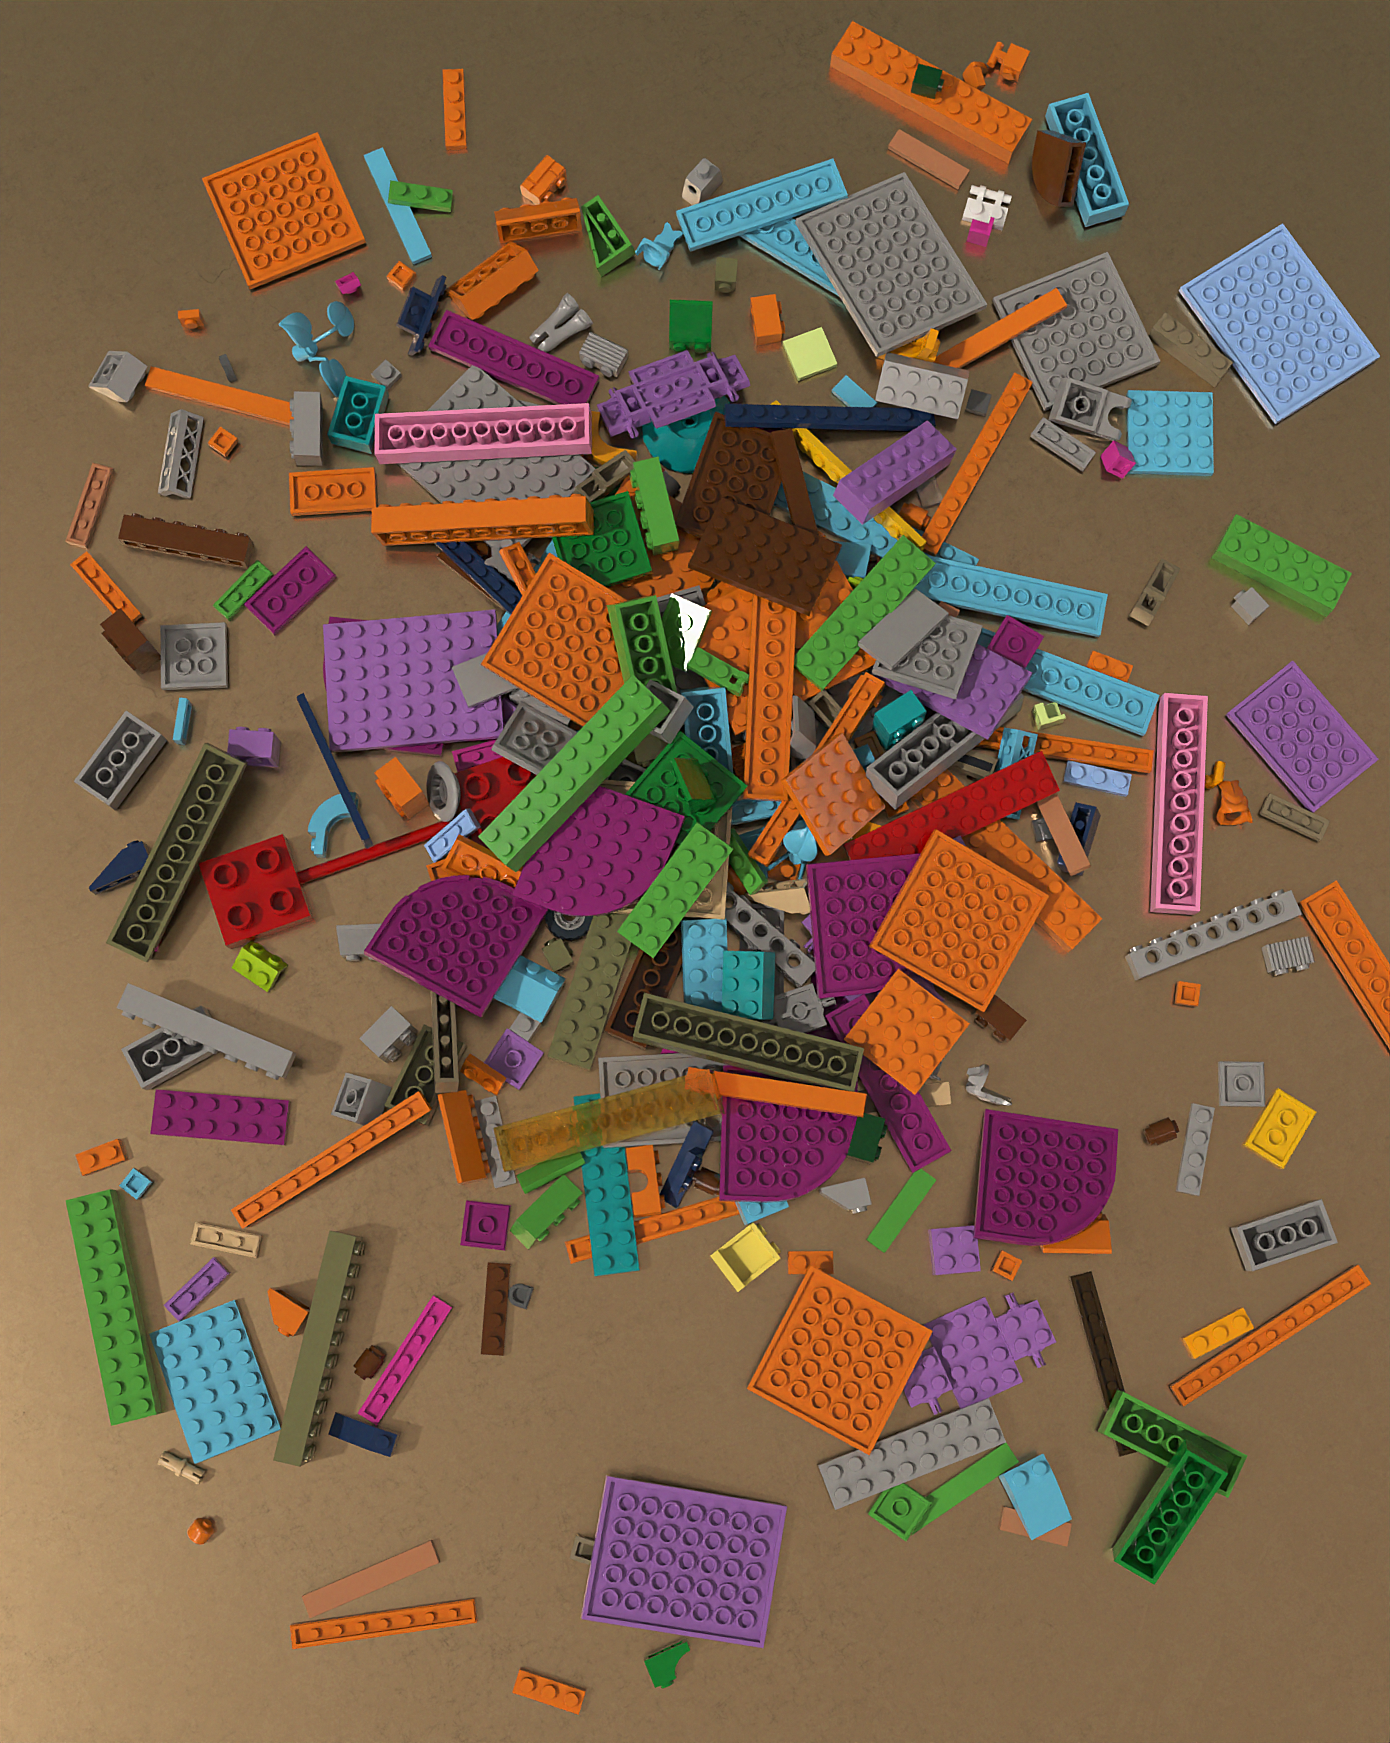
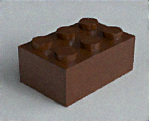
[100,608,161,674]

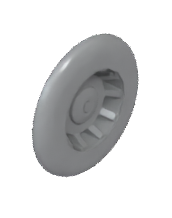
[426,761,461,822]

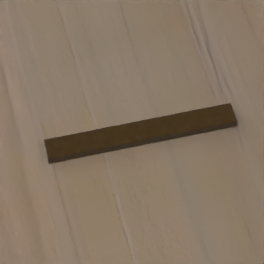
[1069,1271,1137,1457]

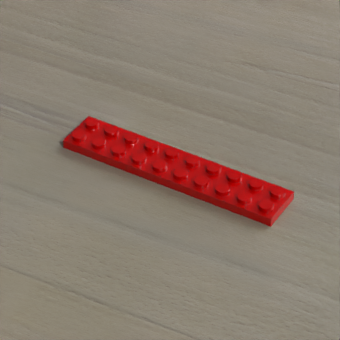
[843,751,1060,860]

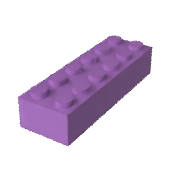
[833,421,957,525]

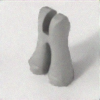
[529,293,593,353]

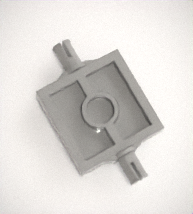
[762,983,836,1033]

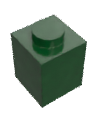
[911,63,944,99]

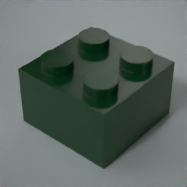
[846,1113,888,1165]

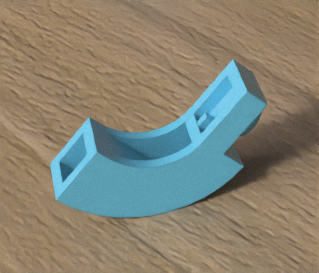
[307,792,359,858]

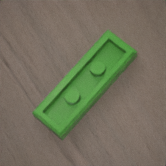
[213,560,274,621]
[516,1145,585,1194]

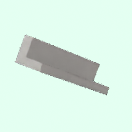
[158,409,204,499]

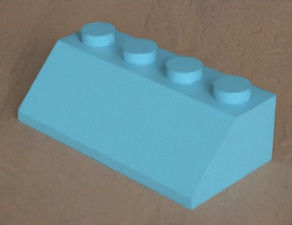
[680,687,733,773]
[494,955,566,1023]

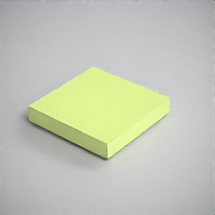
[782,327,837,381]

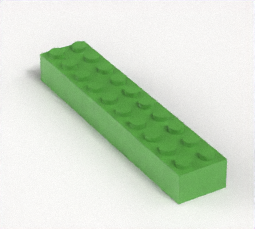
[478,675,670,872]
[66,1189,163,1426]

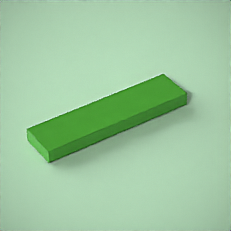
[866,1168,936,1253]

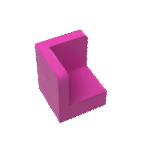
[966,217,995,247]
[1101,440,1136,479]

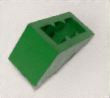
[644,1638,690,1689]

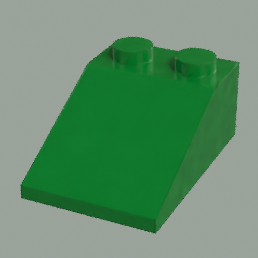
[669,299,713,353]
[670,758,718,814]

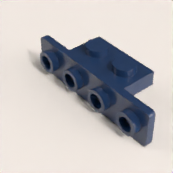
[396,275,447,356]
[659,1121,714,1208]

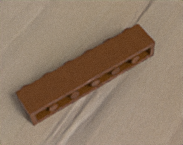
[118,513,254,568]

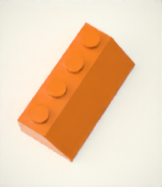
[494,197,582,244]
[445,241,539,320]
[437,1090,491,1185]

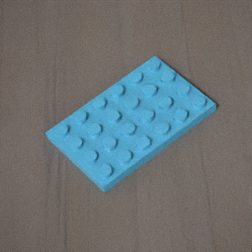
[149,1300,281,1464]

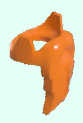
[1216,780,1253,825]

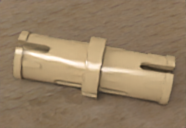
[158,1451,206,1485]

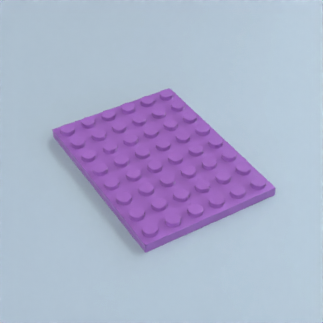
[323,610,504,753]
[581,1475,787,1648]

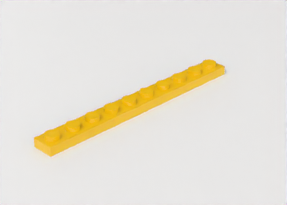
[770,400,927,551]

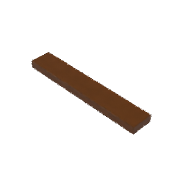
[770,429,818,535]

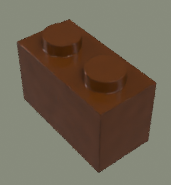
[973,994,1027,1043]

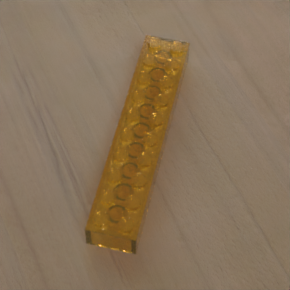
[493,1069,725,1172]

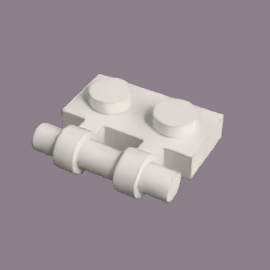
[962,185,1012,231]

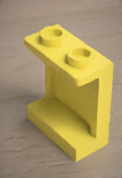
[710,1223,781,1292]

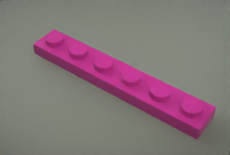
[358,1295,453,1426]

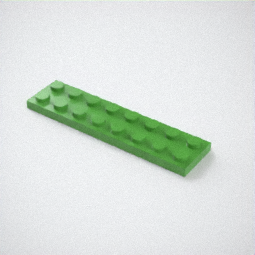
[794,535,936,691]

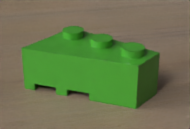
[581,195,635,277]
[510,1174,582,1250]

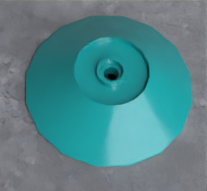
[642,396,730,474]

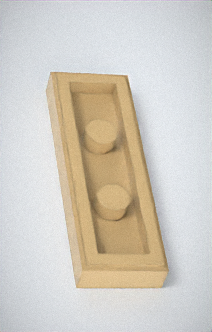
[190,1222,262,1258]

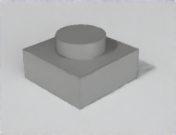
[371,359,402,390]

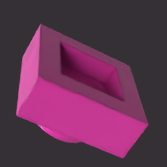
[335,272,361,294]

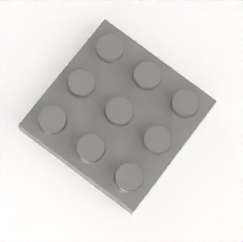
[160,622,228,690]
[491,701,578,775]

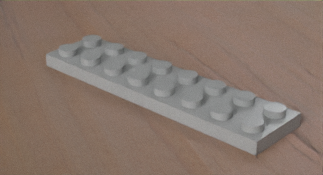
[818,1398,1006,1510]

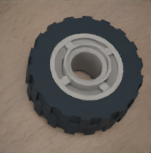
[545,910,593,941]

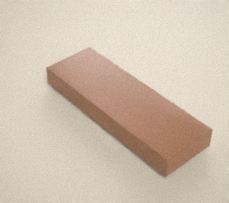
[999,1506,1072,1547]

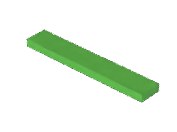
[912,1443,1019,1535]

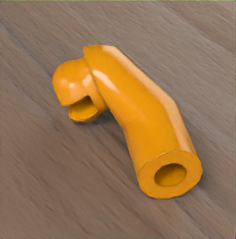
[1204,761,1226,789]

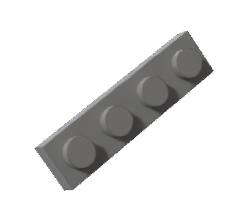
[474,1096,517,1189]
[1176,1103,1215,1196]

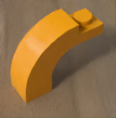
[877,328,941,362]
[586,411,637,466]

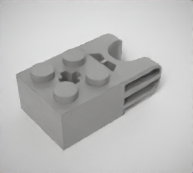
[1048,377,1132,441]

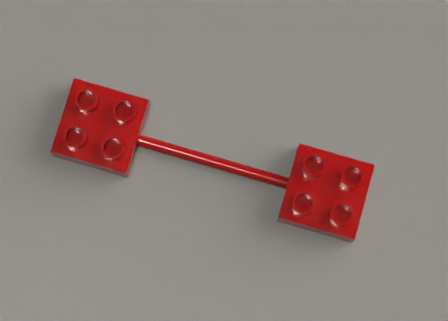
[198,757,537,949]

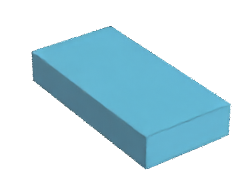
[832,375,877,407]
[173,697,192,745]

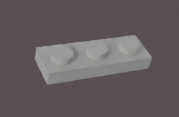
[1030,417,1096,471]

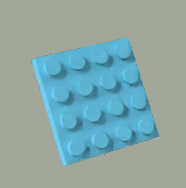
[1127,390,1214,476]

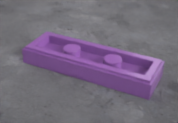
[164,1257,230,1322]

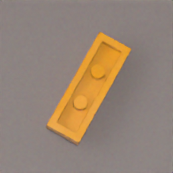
[1182,1307,1254,1359]

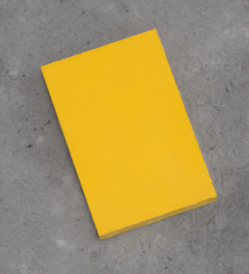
[1243,1088,1317,1169]

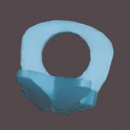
[635,222,683,270]

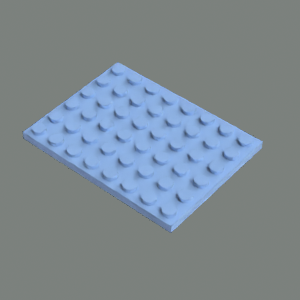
[1179,224,1380,424]

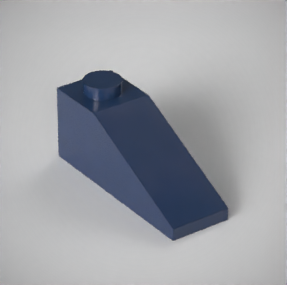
[89,840,150,895]
[328,1412,401,1457]

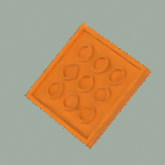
[780,733,886,856]
[843,969,970,1095]

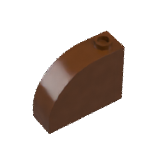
[1032,130,1086,207]

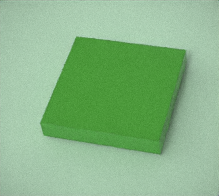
[868,1483,932,1542]

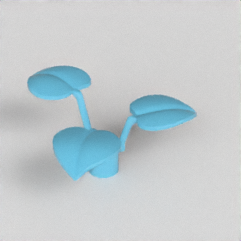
[279,301,354,398]
[755,826,818,879]

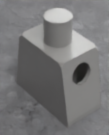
[682,158,723,205]

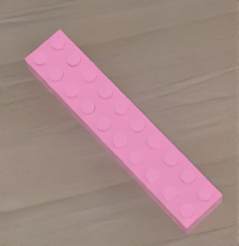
[375,403,592,464]
[1150,693,1208,915]

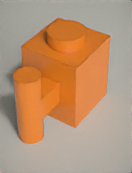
[987,42,1030,82]

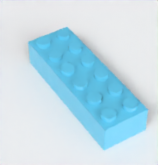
[1045,93,1129,227]

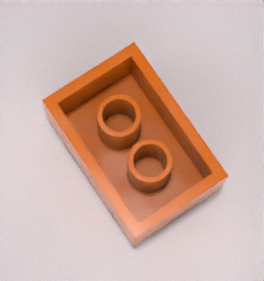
[374,757,429,820]

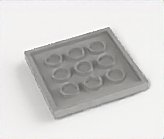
[872,615,983,699]

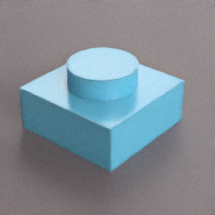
[119,1168,152,1200]

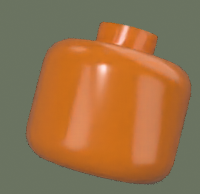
[187,1518,214,1545]

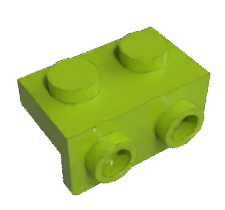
[232,941,287,992]

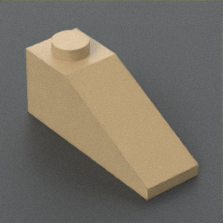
[745,878,810,914]

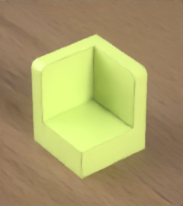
[1032,702,1066,730]

